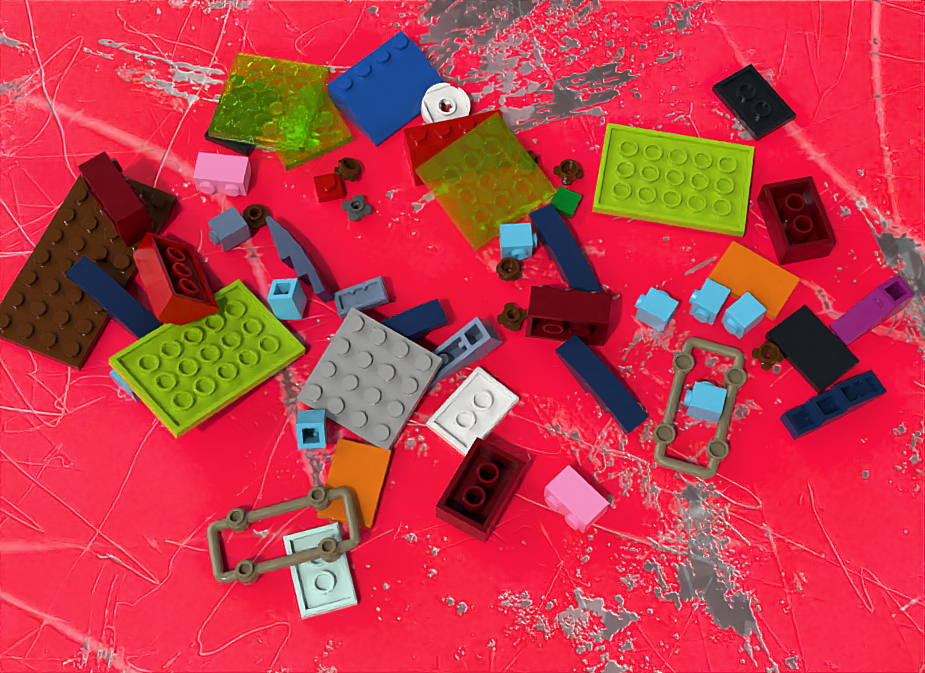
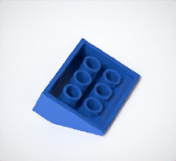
[327,31,445,147]

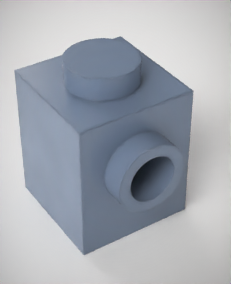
[207,206,251,252]

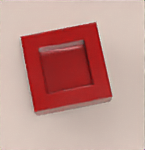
[314,173,344,203]

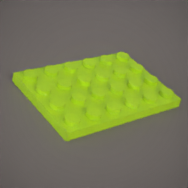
[592,123,754,237]
[108,279,306,439]

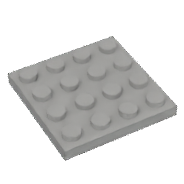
[296,307,444,450]

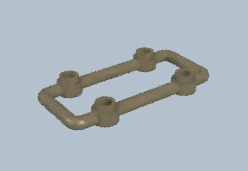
[652,337,746,479]
[207,486,361,585]

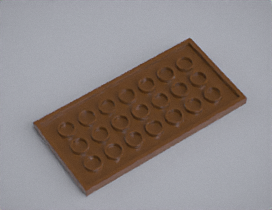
[0,174,178,371]

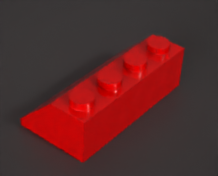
[403,109,512,186]
[133,232,219,326]

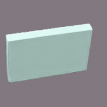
[283,522,358,620]

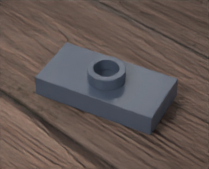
[333,276,390,319]

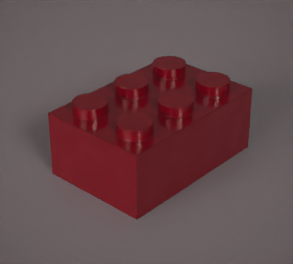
[77,151,154,248]
[757,176,836,265]
[525,285,612,346]
[436,437,526,543]

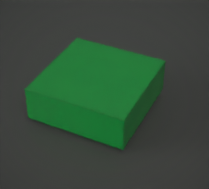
[550,186,582,219]

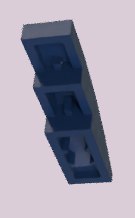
[528,203,602,293]
[265,216,335,303]
[66,255,162,340]
[380,299,448,341]
[554,335,648,434]
[780,370,887,440]

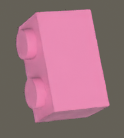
[193,152,252,197]
[544,465,609,534]

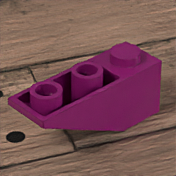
[829,275,915,346]

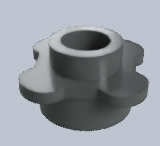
[341,194,371,222]

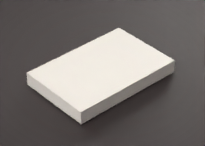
[426,366,519,457]

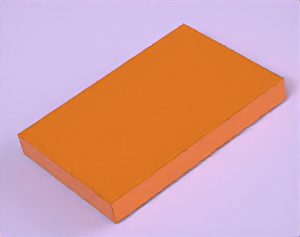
[708,241,800,321]
[317,438,392,530]

